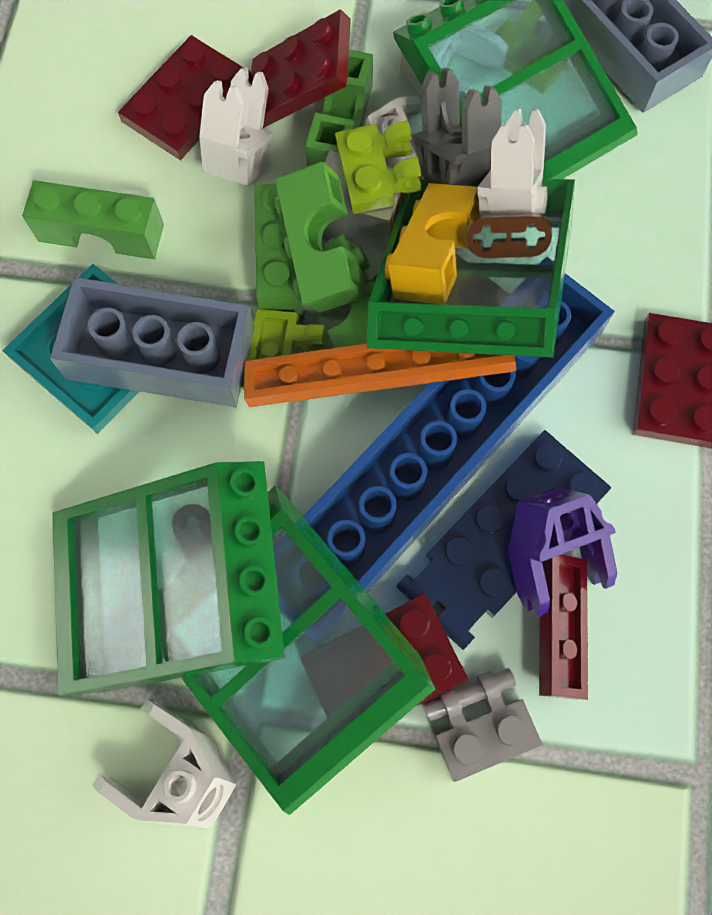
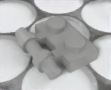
[422,668,543,782]

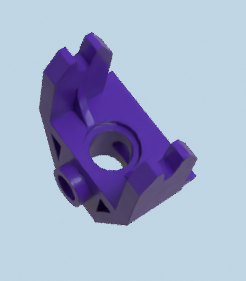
[508,487,618,617]

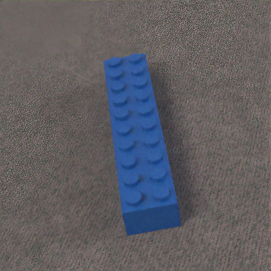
[273,259,615,647]

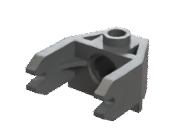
[413,67,502,186]

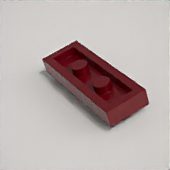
[539,554,588,700]

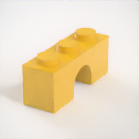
[385,183,480,305]

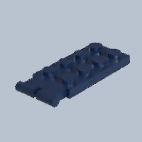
[396,430,612,650]

